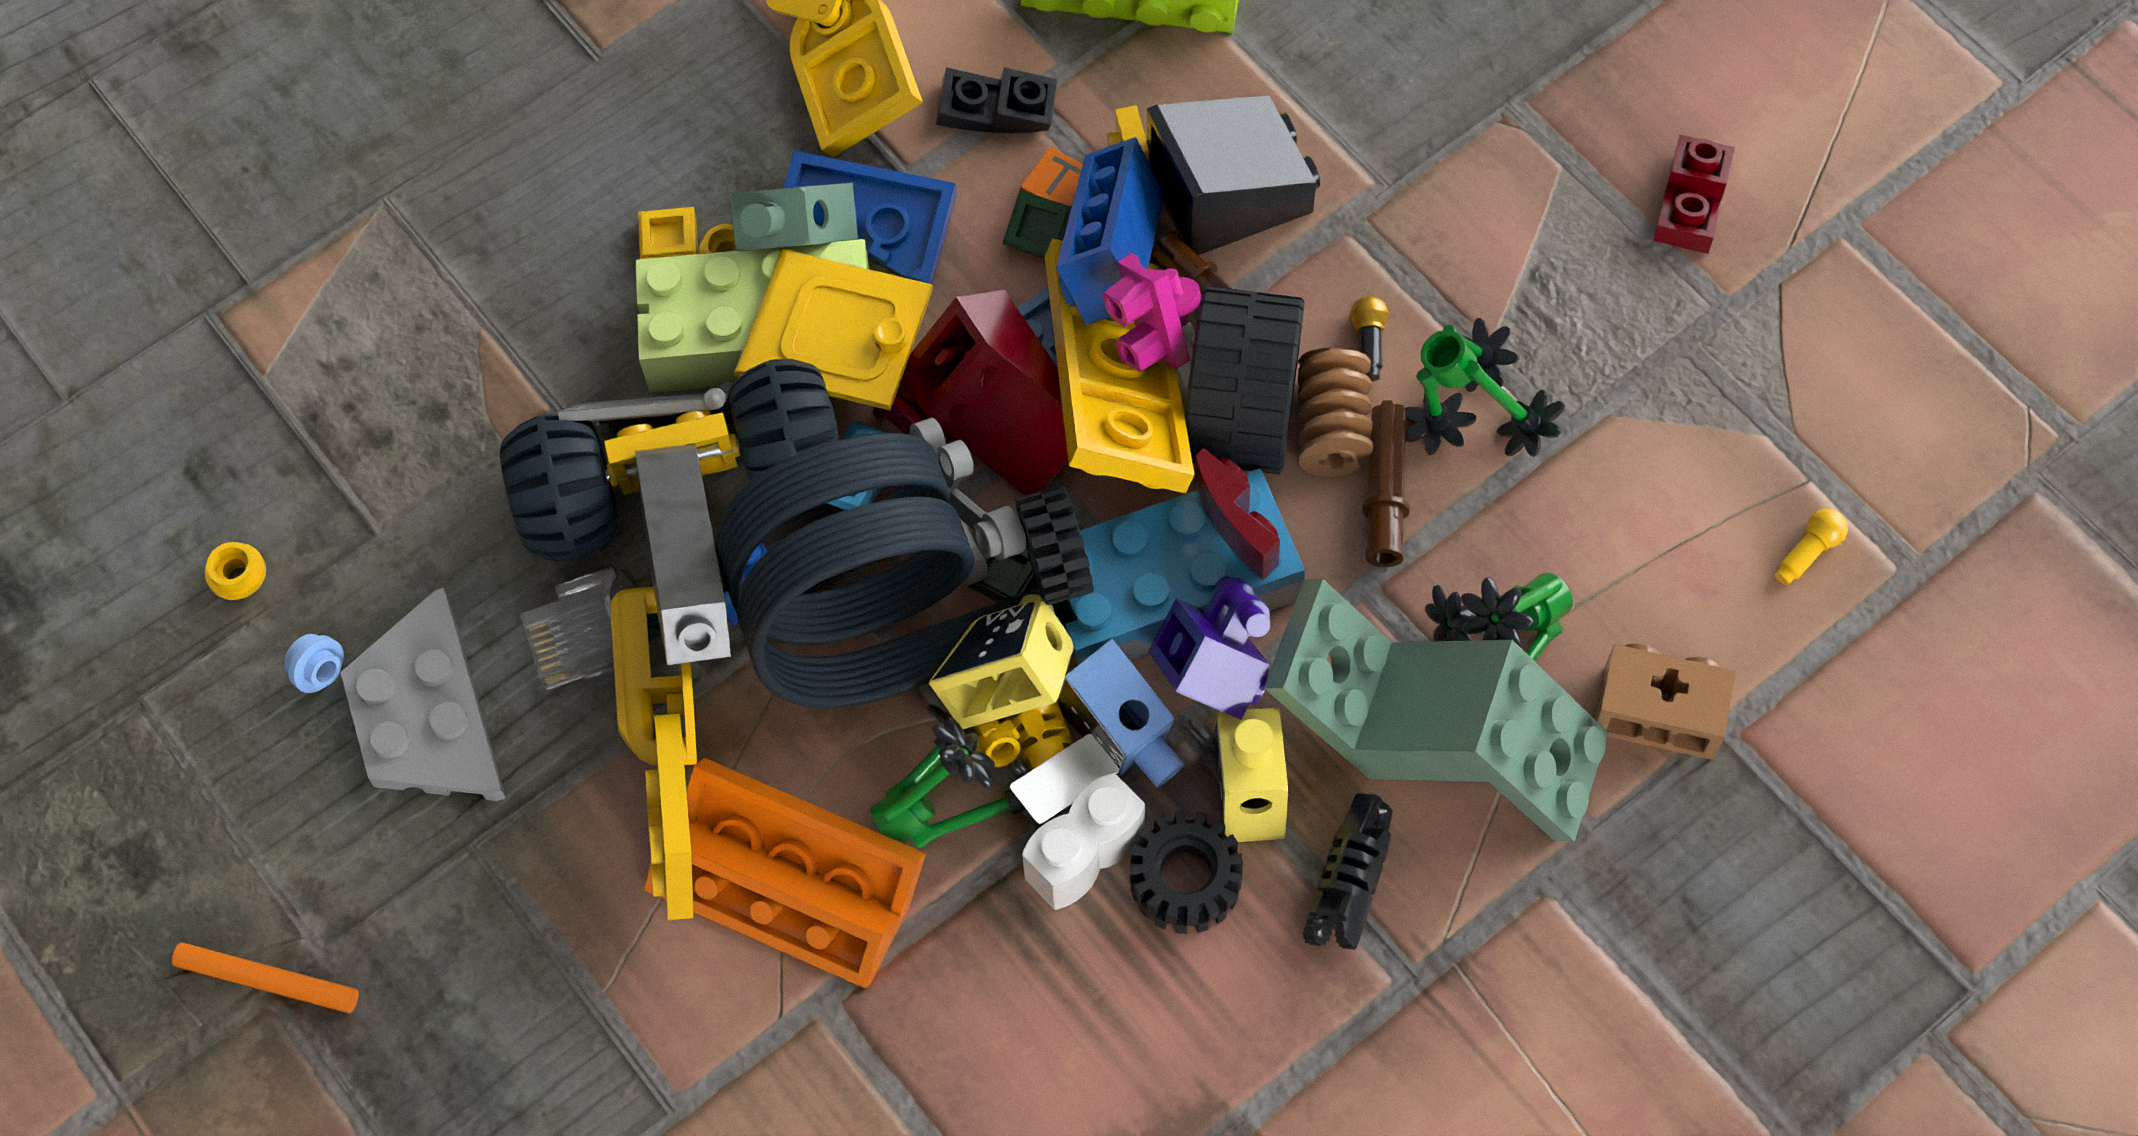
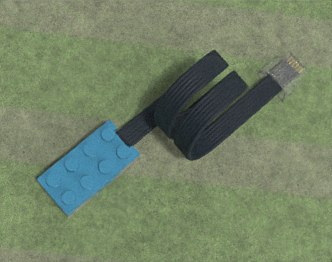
[520,433,1305,708]

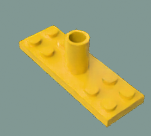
[1045,238,1194,494]

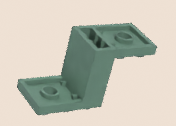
[1264,579,1608,842]

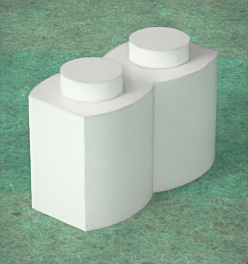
[1022,773,1145,910]

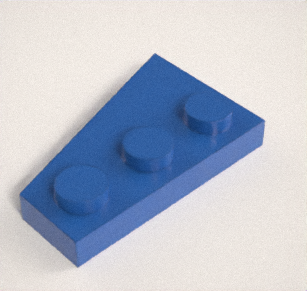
[783,151,957,285]

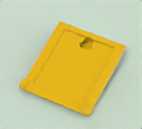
[734,249,933,410]

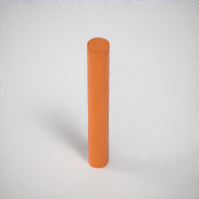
[172,942,359,1014]

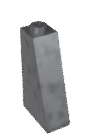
[635,444,731,665]

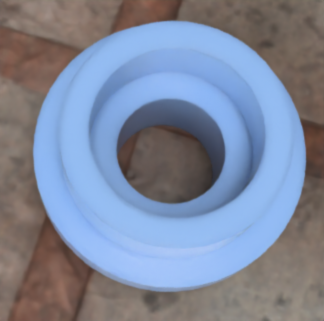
[284,634,344,693]

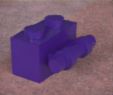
[1148,576,1271,720]

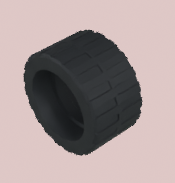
[1185,286,1305,474]

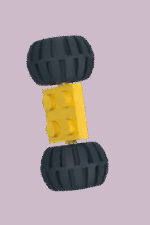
[500,359,841,561]

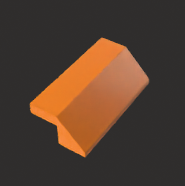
[644,758,926,989]

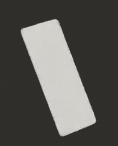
[1010,734,1119,824]

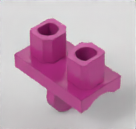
[1102,253,1201,372]

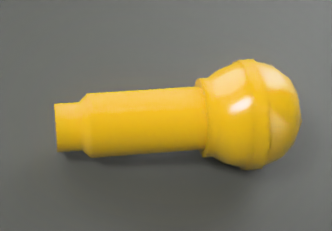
[1774,508,1848,586]

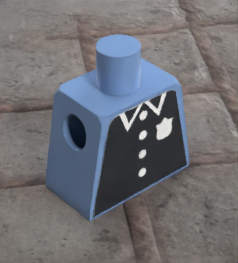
[1057,639,1185,788]

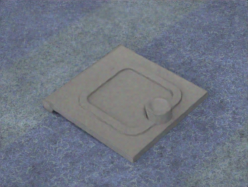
[558,381,733,434]

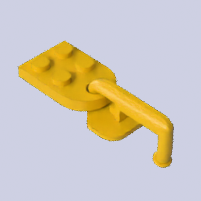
[766,0,923,158]
[610,587,697,920]

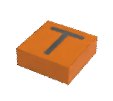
[1020,147,1083,206]

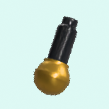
[1350,296,1389,382]

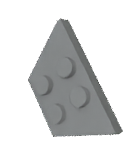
[340,587,506,801]

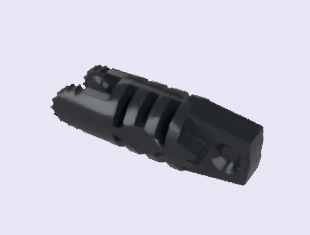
[1303,793,1393,950]

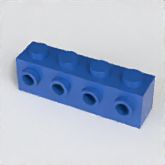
[1056,137,1164,325]

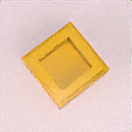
[638,207,698,259]

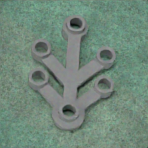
[902,418,1026,586]

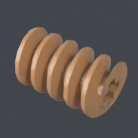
[1297,348,1373,478]

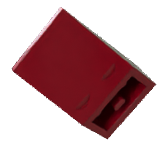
[902,289,1068,496]

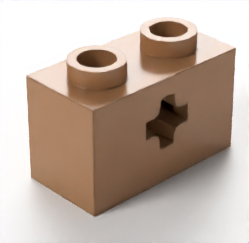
[1595,643,1736,760]

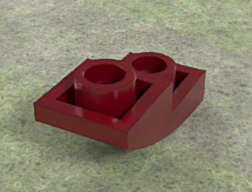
[1653,135,1735,254]
[1196,448,1280,581]

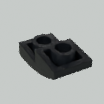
[935,67,1057,133]

